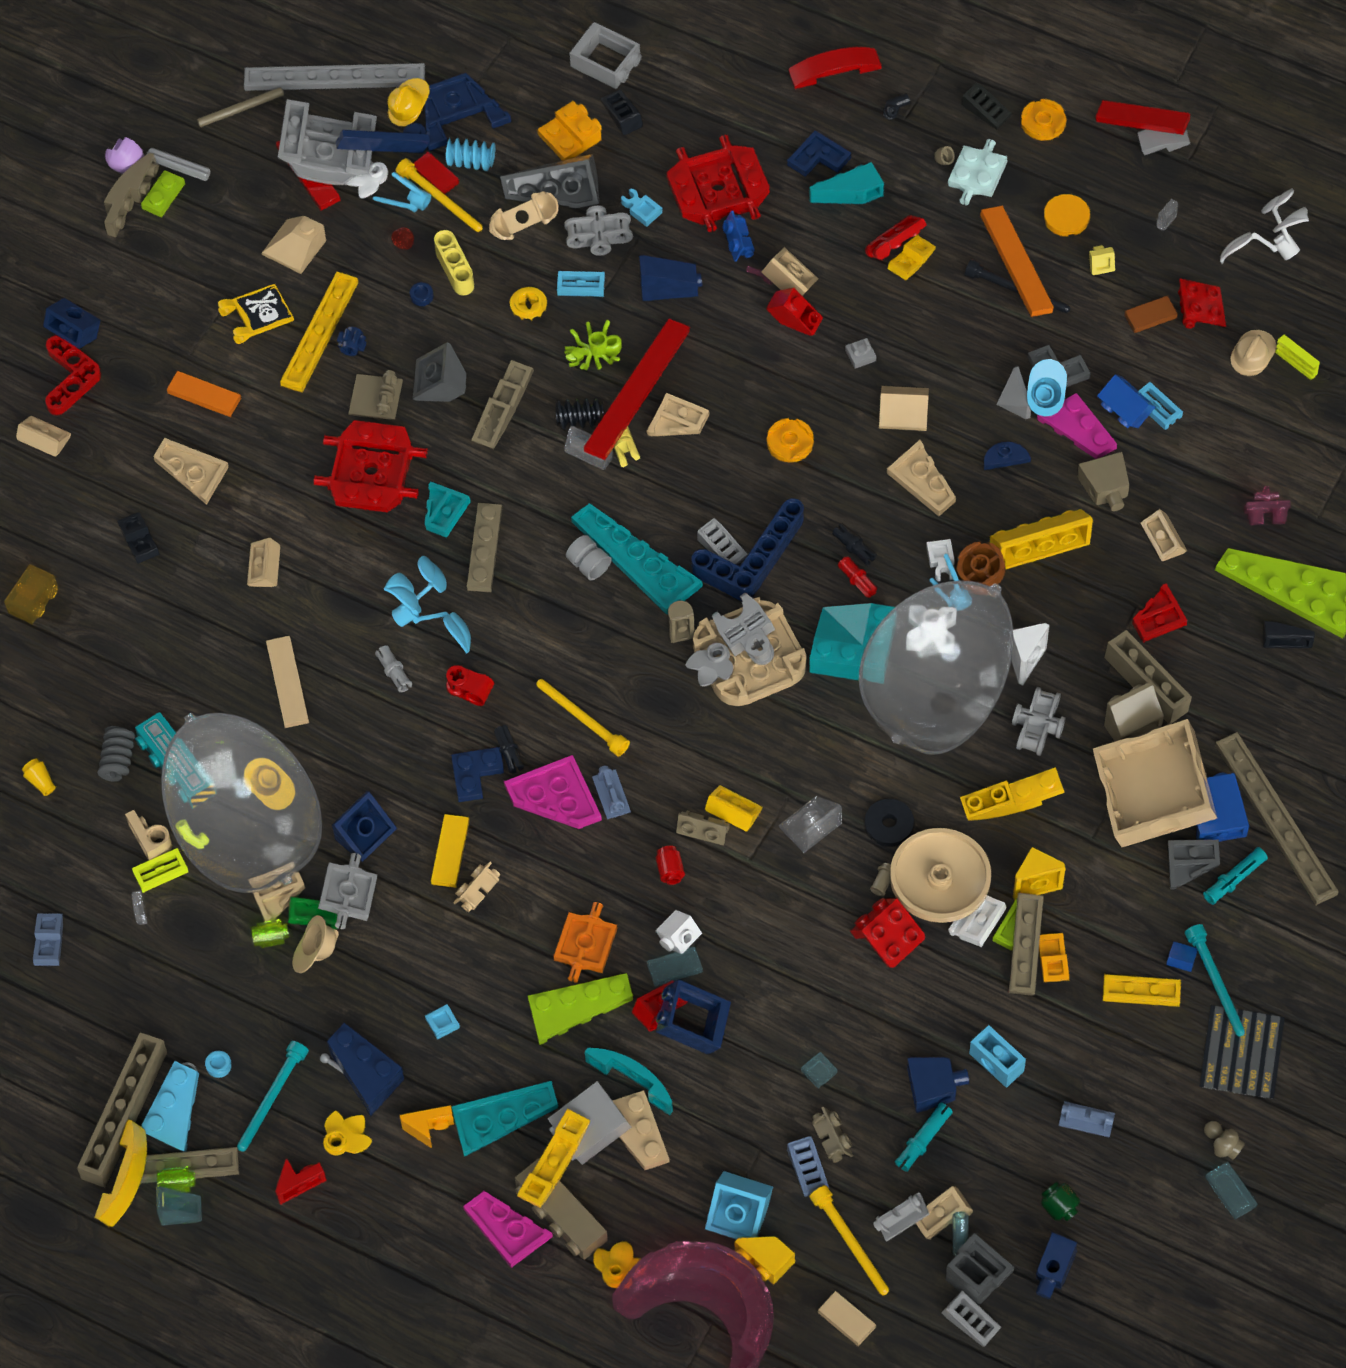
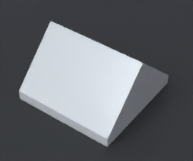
[1009,623,1049,686]

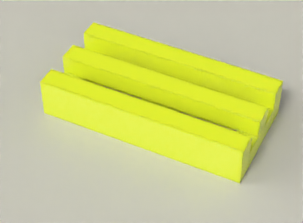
[1275,335,1320,380]
[132,848,188,892]

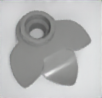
[686,643,733,686]

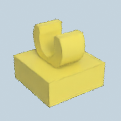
[1089,245,1115,275]

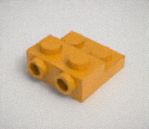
[537,101,602,160]

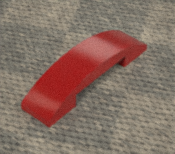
[789,47,882,89]

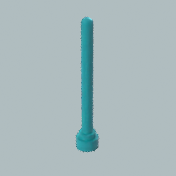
[1184,924,1245,1036]
[237,1041,309,1152]

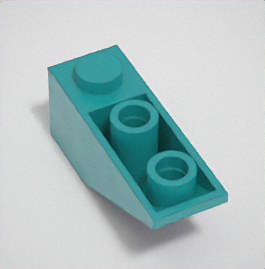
[809,162,884,204]

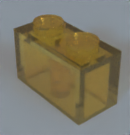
[4,564,58,625]

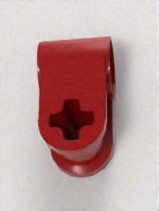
[446,665,494,706]

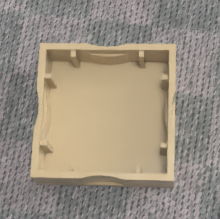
[1093,719,1217,848]

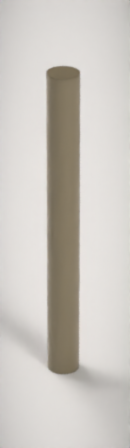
[197,87,284,128]

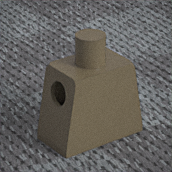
[1078,452,1129,511]

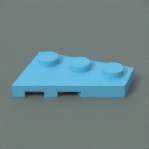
[141,1061,199,1152]

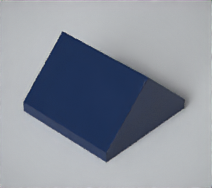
[332,791,397,862]

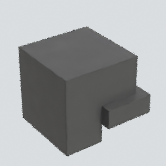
[946,1233,1014,1306]

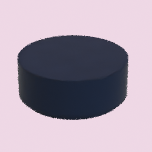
[410,282,433,306]

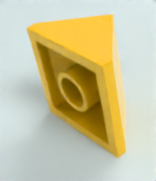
[1013,847,1066,901]

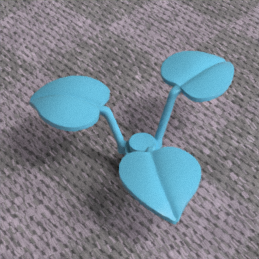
[384,556,471,654]

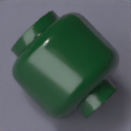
[1041,1182,1080,1222]

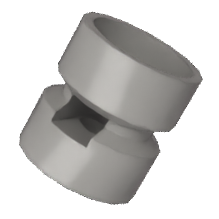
[566,535,611,581]

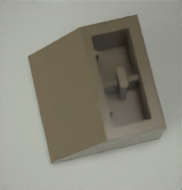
[1104,682,1164,742]

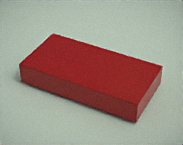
[414,152,459,194]

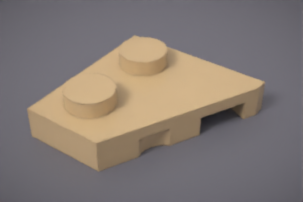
[647,393,710,436]
[249,863,305,926]

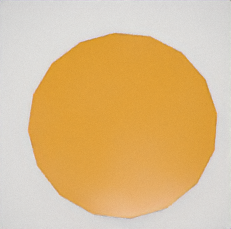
[1021,99,1067,141]
[1044,194,1090,236]
[767,418,814,462]

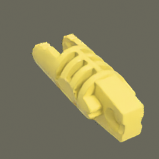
[614,426,640,467]

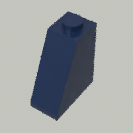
[639,255,702,301]

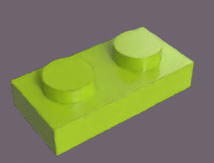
[141,170,185,217]

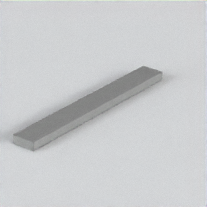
[244,63,425,91]

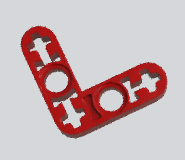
[45,335,101,415]

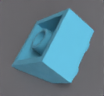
[705,1171,773,1239]

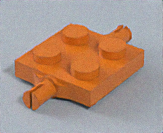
[554,902,617,983]

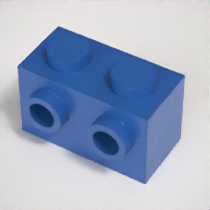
[1097,374,1156,429]

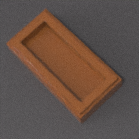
[1124,296,1177,333]

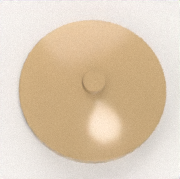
[890,828,991,922]

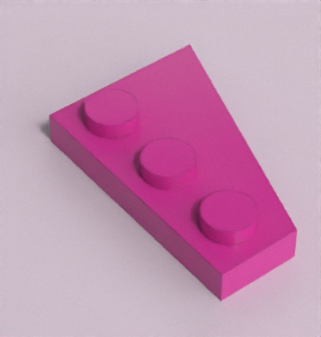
[463,1191,553,1268]

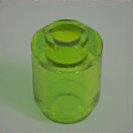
[251,919,289,948]
[157,1166,196,1195]

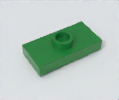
[288,897,338,929]

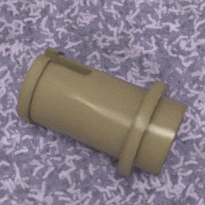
[870,863,891,897]

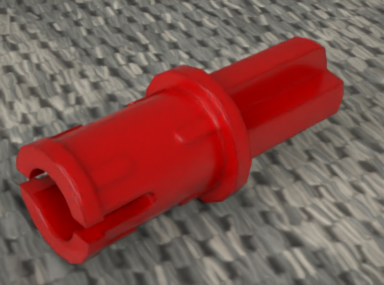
[838,556,877,598]

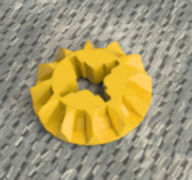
[510,287,547,321]

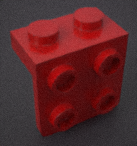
[850,898,925,968]

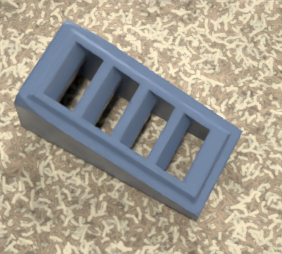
[787,1136,829,1197]

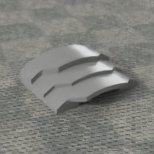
[278,99,377,185]

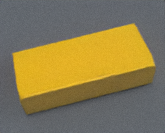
[705,785,763,831]

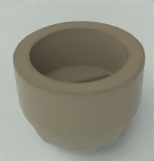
[934,146,955,165]

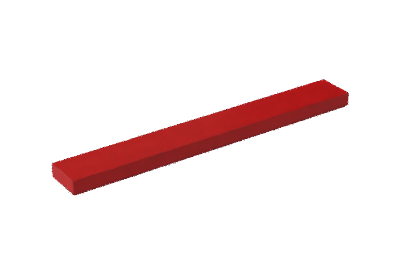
[584,319,690,460]

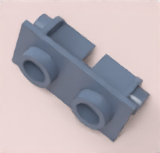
[592,766,631,820]
[1059,1101,1115,1138]

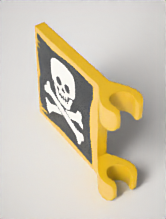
[218,284,294,344]

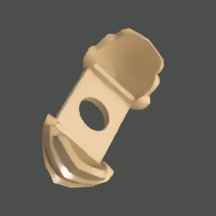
[489,192,558,240]

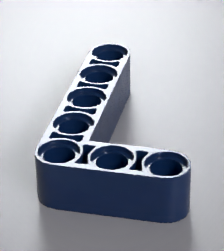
[692,498,804,601]

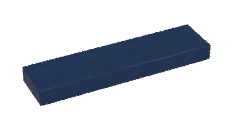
[335,130,430,153]

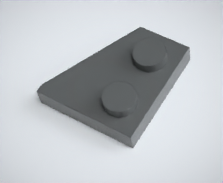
[1167,839,1220,890]

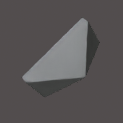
[997,367,1031,419]

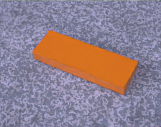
[167,371,241,417]

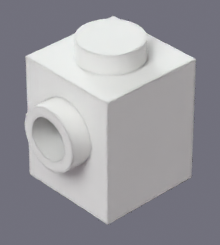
[656,910,702,954]

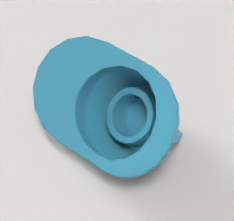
[1027,359,1067,417]

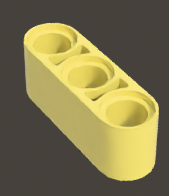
[434,230,474,295]

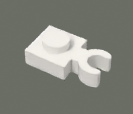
[926,539,954,582]

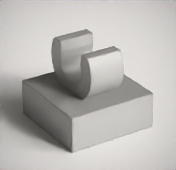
[845,338,876,369]

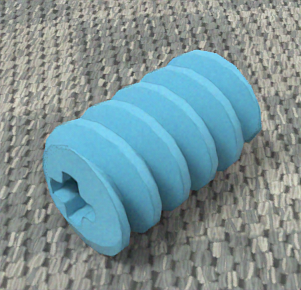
[446,138,495,171]

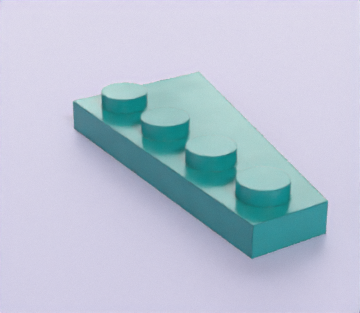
[451,1081,558,1157]

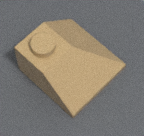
[262,216,326,274]

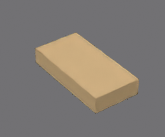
[818,1291,876,1346]

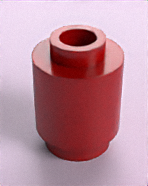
[656,846,685,885]

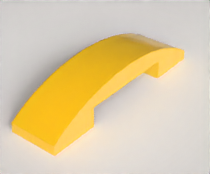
[517,1109,590,1208]
[95,1120,147,1227]

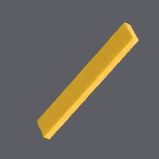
[280,272,359,393]

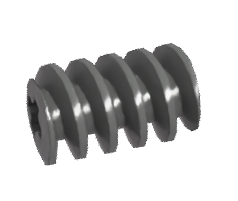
[97,726,135,782]

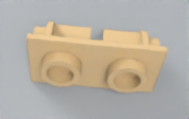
[453,862,500,912]

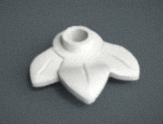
[345,161,388,199]

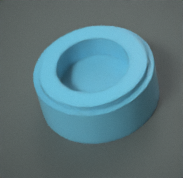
[205,1051,232,1078]

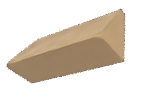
[16,416,71,456]
[1140,509,1187,561]
[247,538,280,587]

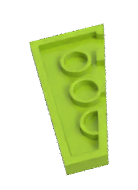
[528,973,633,1045]

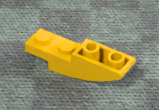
[960,767,1065,821]

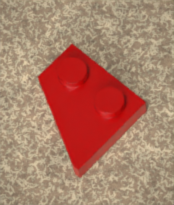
[1132,583,1188,642]

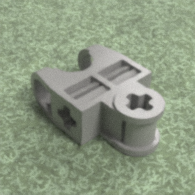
[712,593,775,665]

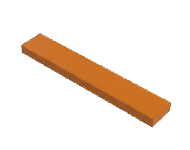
[980,206,1054,317]

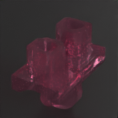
[1244,486,1291,525]

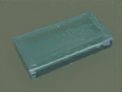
[647,947,703,987]
[1205,1162,1257,1219]

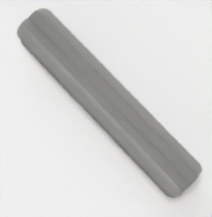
[147,148,211,181]

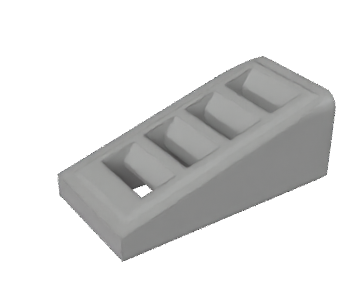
[697,518,748,565]
[941,1291,1001,1347]

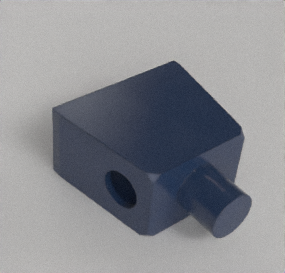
[907,1058,969,1113]
[1036,1233,1077,1299]

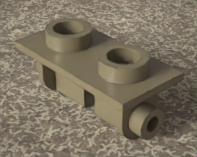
[676,810,730,846]
[812,1106,853,1163]

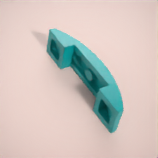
[585,1048,673,1115]

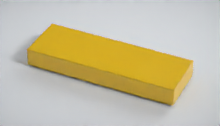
[431,814,470,888]
[1103,974,1181,1007]

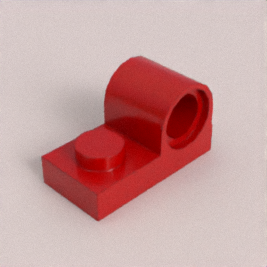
[632,980,687,1032]

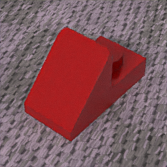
[275,1159,327,1205]

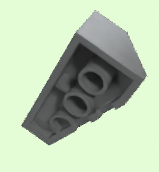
[500,154,599,208]

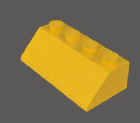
[990,509,1093,569]

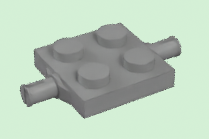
[318,853,378,929]

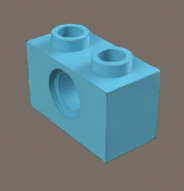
[969,1025,1026,1088]

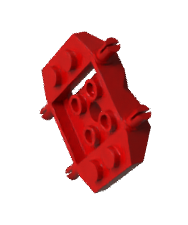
[666,135,770,232]
[314,420,428,512]

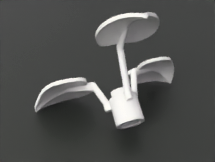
[1220,188,1309,264]

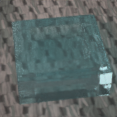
[801,1052,837,1088]

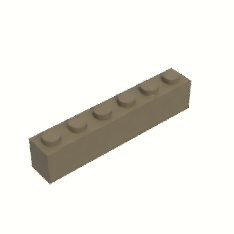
[77,1033,167,1188]

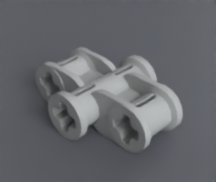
[564,206,633,255]
[1012,687,1066,756]

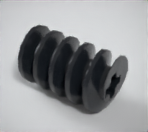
[556,397,604,430]

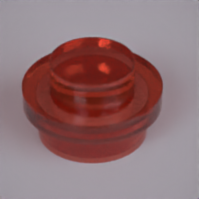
[391,227,414,250]

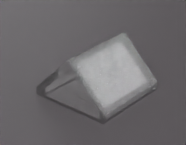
[779,796,842,853]

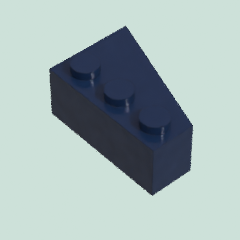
[327,1023,404,1117]

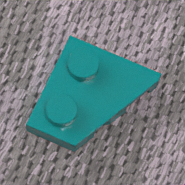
[425,482,471,538]

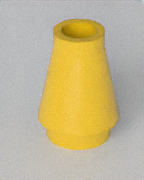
[22,758,56,796]

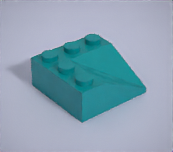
[810,603,895,684]

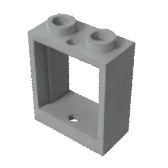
[570,22,641,89]

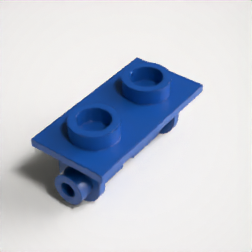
[723,210,755,262]

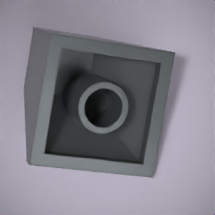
[413,342,467,402]

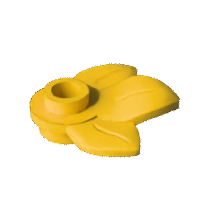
[323,1111,372,1155]
[594,1241,645,1288]

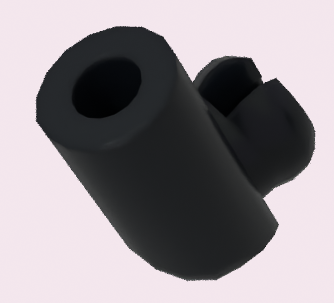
[883,94,910,120]

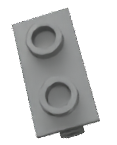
[873,1192,930,1241]

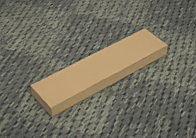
[266,636,309,728]

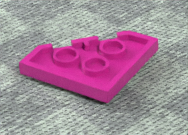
[504,755,602,829]

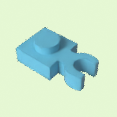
[621,188,662,227]

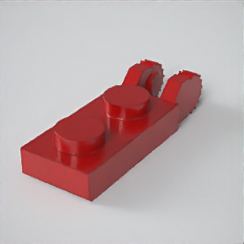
[865,215,927,260]

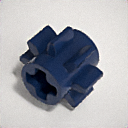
[337,327,367,356]

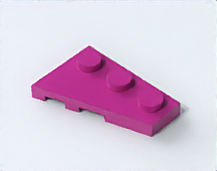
[1037,393,1117,459]

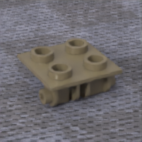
[348,370,403,420]

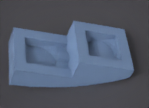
[33,914,63,966]

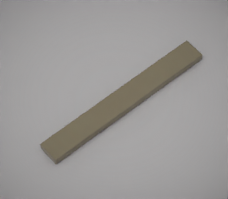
[1215,732,1339,905]

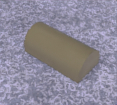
[668,601,694,643]

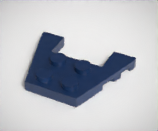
[425,73,511,151]

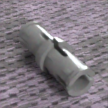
[375,645,412,692]

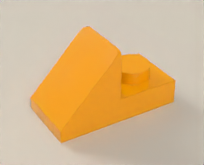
[400,1105,454,1147]

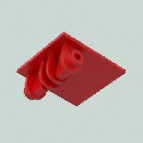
[1178,279,1226,328]

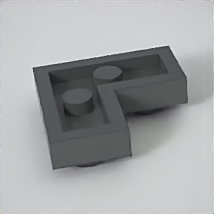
[1027,345,1091,387]

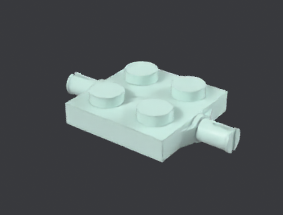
[948,139,1007,205]

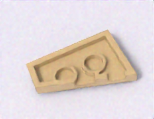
[153,438,229,505]
[887,440,956,516]
[613,1091,669,1170]

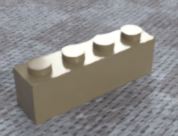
[1105,630,1192,725]
[515,1158,608,1260]

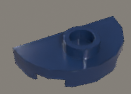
[984,442,1031,470]

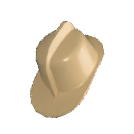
[1231,330,1277,376]
[292,915,339,973]

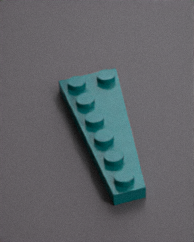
[571,503,703,615]

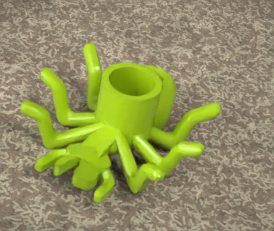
[565,320,622,370]

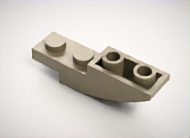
[104,153,159,237]

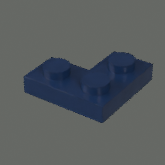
[787,131,851,177]
[451,747,504,802]

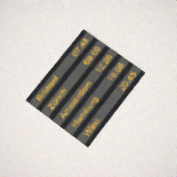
[1199,1005,1285,1099]

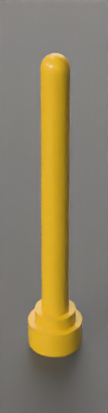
[395,158,483,232]
[536,679,630,757]
[809,1185,889,1295]

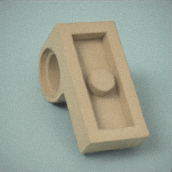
[125,810,172,860]
[916,1186,973,1240]

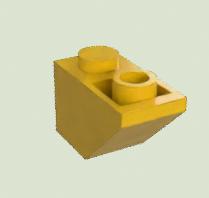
[735,1237,795,1285]

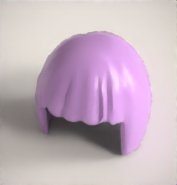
[105,137,144,174]

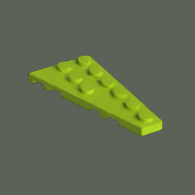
[1215,548,1346,639]

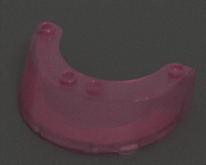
[612,1240,773,1368]

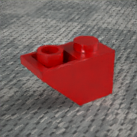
[766,287,823,336]

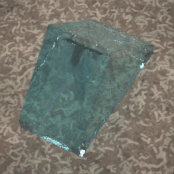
[156,1186,202,1226]

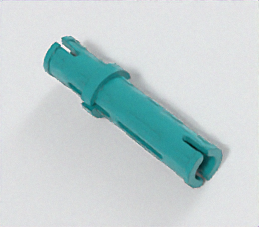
[1203,847,1268,905]
[895,1103,953,1172]

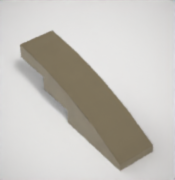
[471,360,534,449]

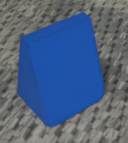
[1167,942,1198,972]

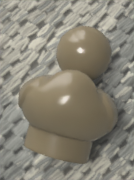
[1204,1121,1245,1160]

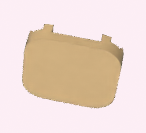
[693,597,806,706]

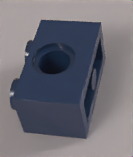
[43,298,100,349]

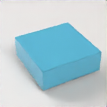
[425,1004,460,1040]

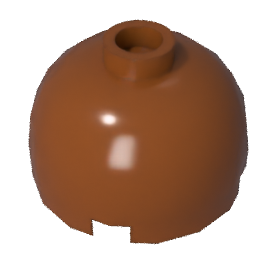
[957,542,1006,591]

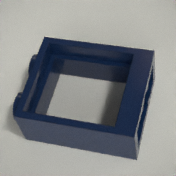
[656,980,731,1054]

